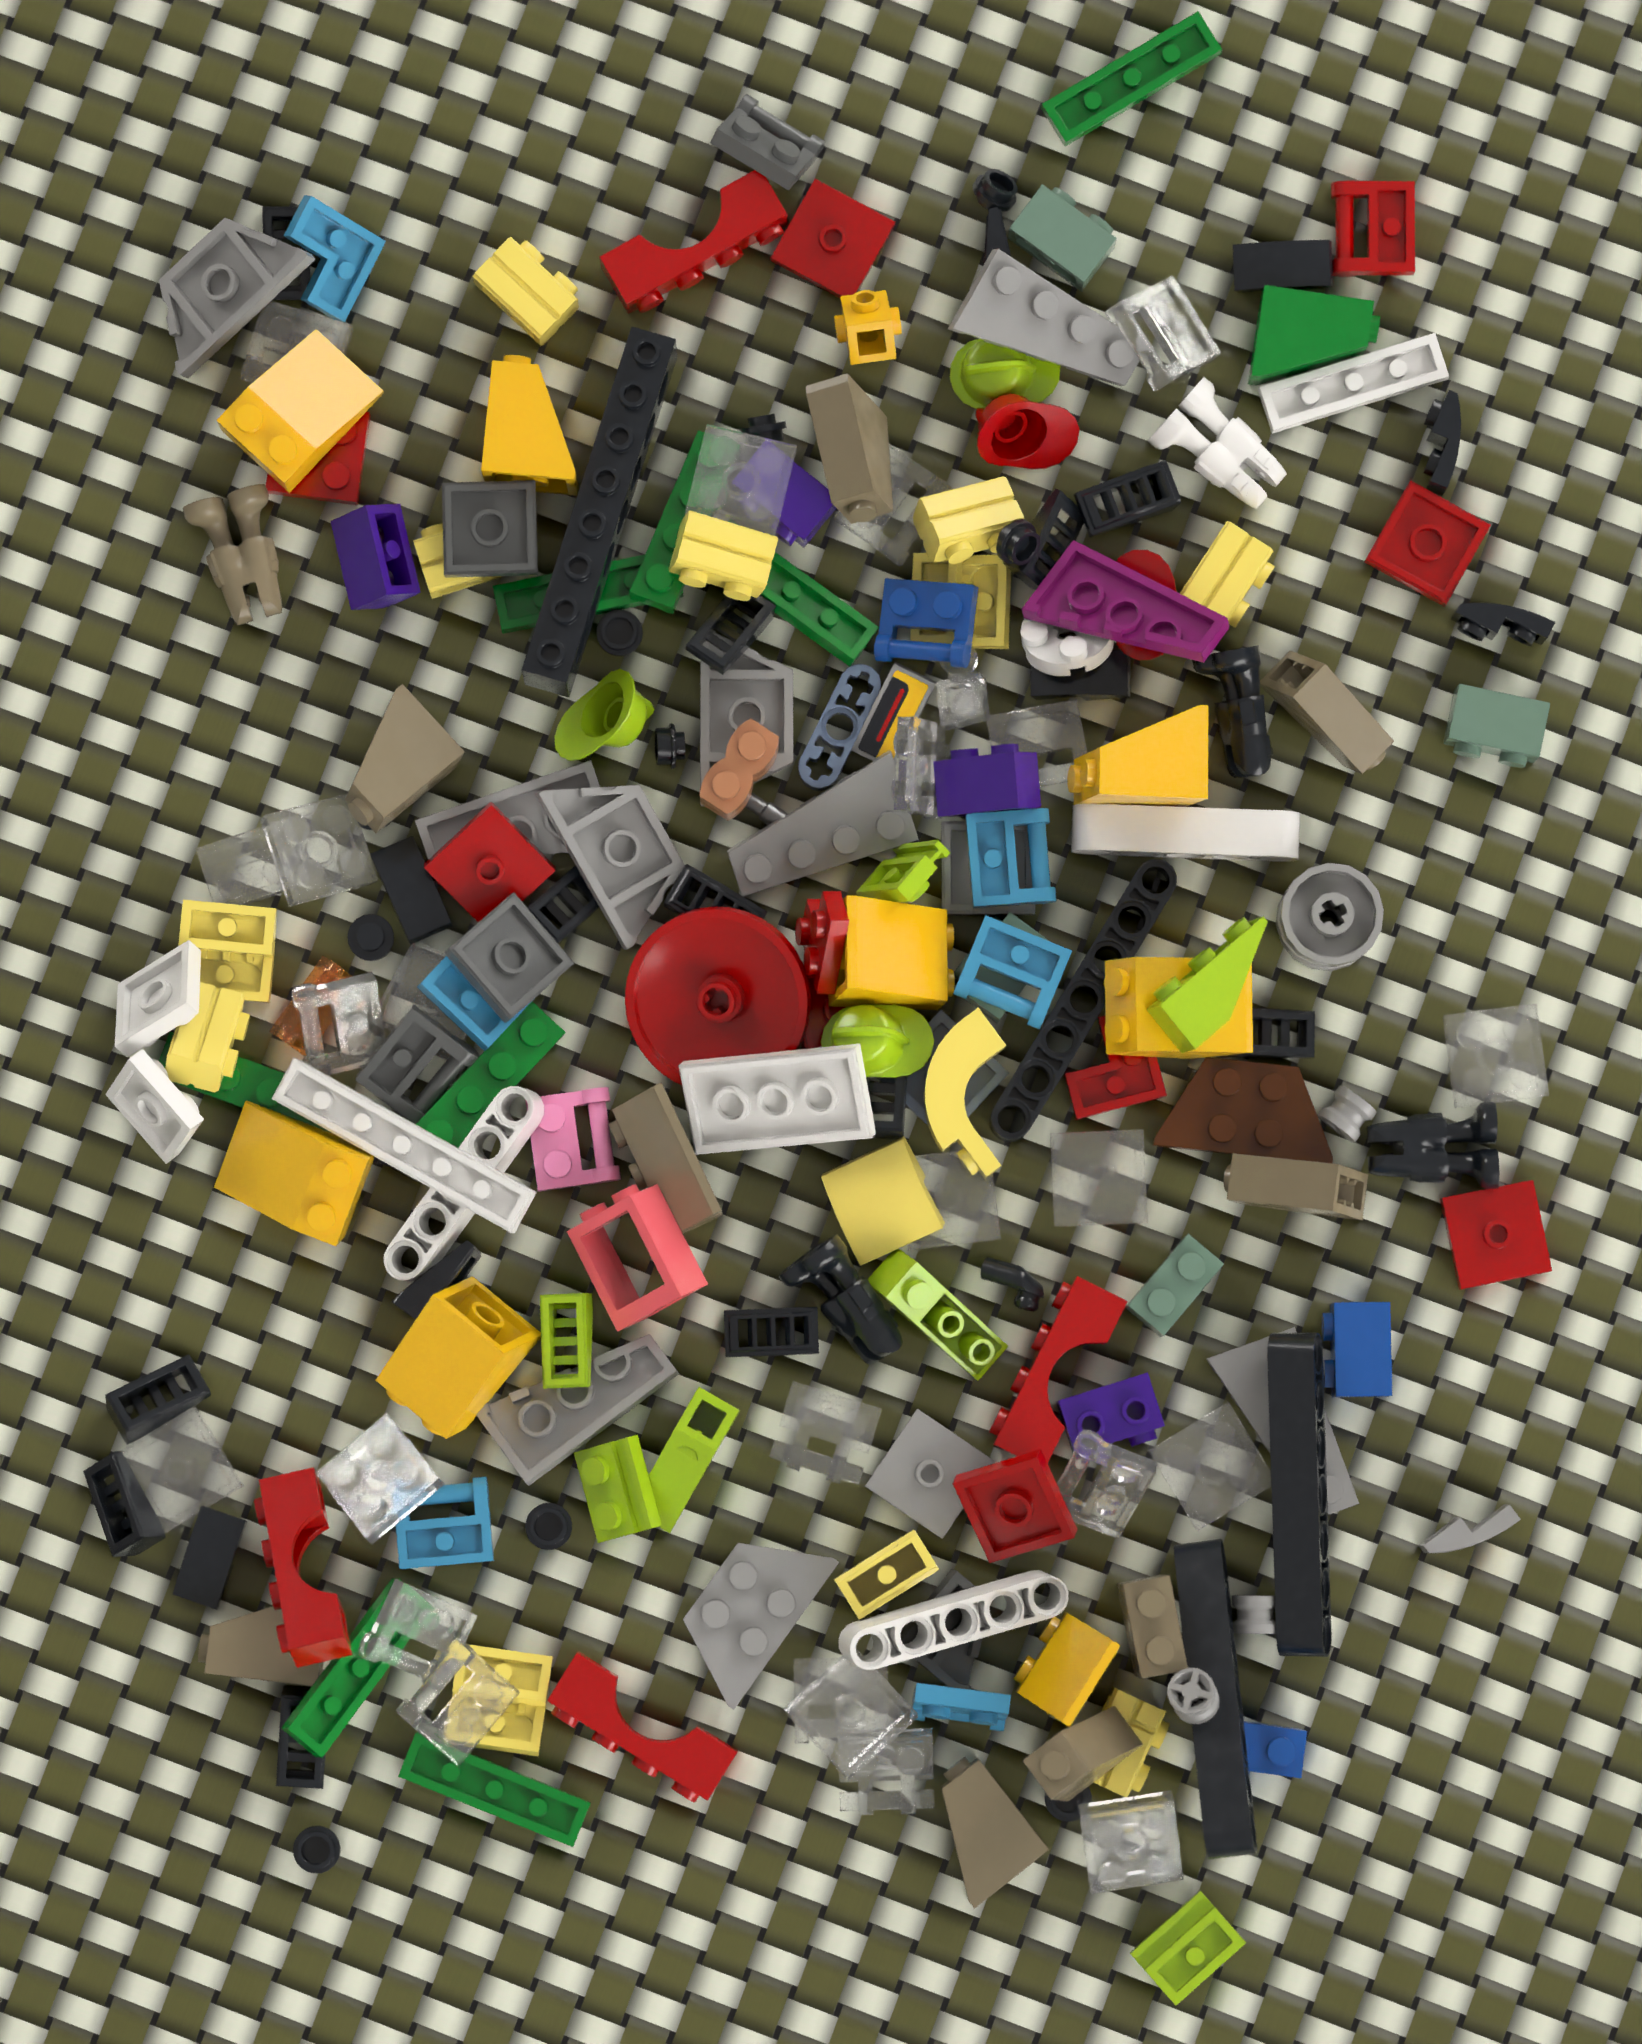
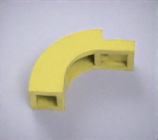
[924,1007,1006,1179]

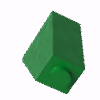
[1248,285,1380,385]

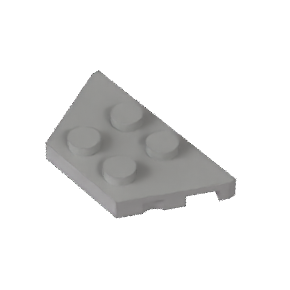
[159,218,315,378]
[700,631,793,807]
[536,785,685,950]
[683,1543,839,1710]

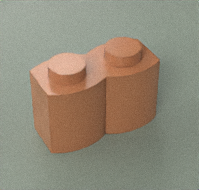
[700,719,779,821]

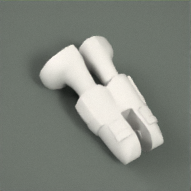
[1148,377,1287,509]

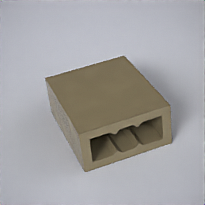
[1117,1574,1188,1679]

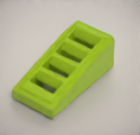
[540,1293,593,1389]

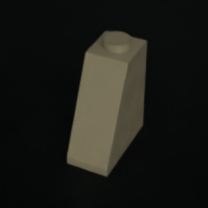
[806,373,893,524]
[1260,650,1394,774]
[345,684,465,833]
[1224,1153,1368,1221]
[198,1590,333,1686]
[1022,1706,1143,1801]
[941,1757,1049,1909]

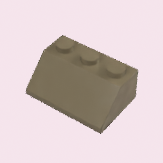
[608,1082,723,1234]

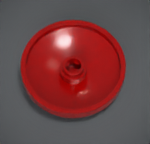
[625,906,811,1085]

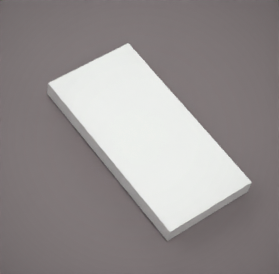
[679,1043,876,1155]

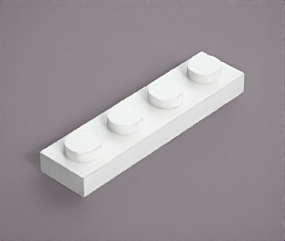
[1258,333,1449,433]

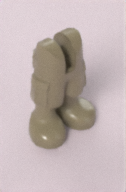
[183,484,282,625]

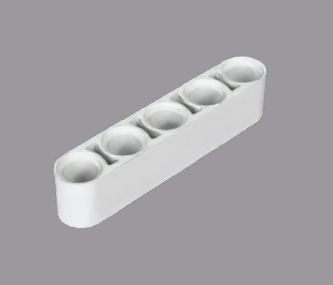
[1071,804,1300,862]
[384,1086,544,1281]
[838,1570,1069,1670]

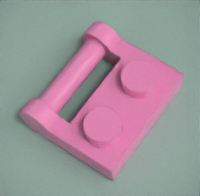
[525,1087,621,1192]

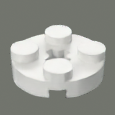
[1020,619,1114,676]

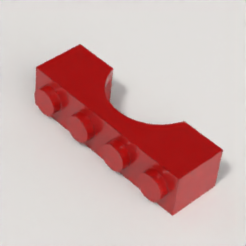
[599,170,788,314]
[989,1276,1128,1464]
[254,1467,352,1668]
[547,1651,738,1803]

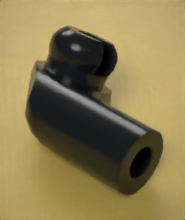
[980,1257,1044,1312]

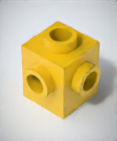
[834,290,902,365]

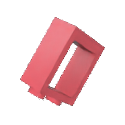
[567,1184,708,1332]

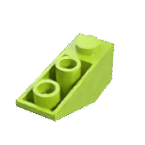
[1146,916,1268,1053]
[868,1249,1008,1381]
[649,1387,740,1533]

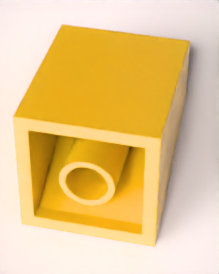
[481,355,579,496]
[1067,705,1208,807]
[828,895,955,1010]
[1104,957,1253,1059]
[376,1276,541,1439]

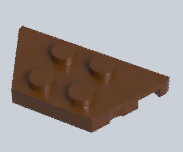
[1153,1057,1333,1163]

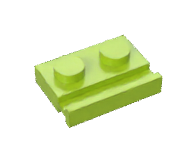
[856,840,950,902]
[574,1435,662,1543]
[1130,1890,1246,2006]

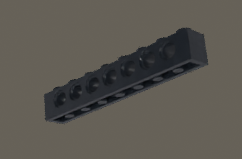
[522,326,678,697]

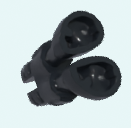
[1192,645,1273,778]
[1367,1102,1500,1189]
[778,1234,903,1365]

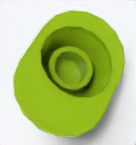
[950,339,1060,409]
[554,669,654,761]
[821,1004,934,1078]

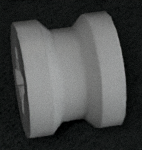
[1318,1085,1377,1143]
[1232,1595,1276,1634]
[1167,1668,1220,1724]

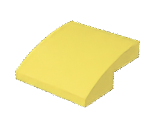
[910,553,1011,649]
[178,899,277,1003]
[821,1136,945,1266]
[445,1643,553,1757]

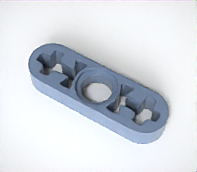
[798,664,881,791]

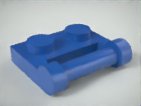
[874,578,978,668]

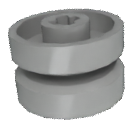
[1276,863,1384,971]

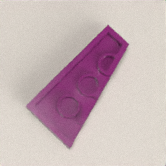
[1022,540,1230,663]

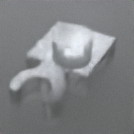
[936,647,990,731]

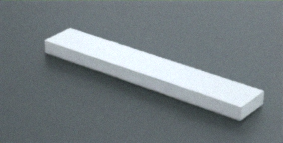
[272,1058,537,1233]

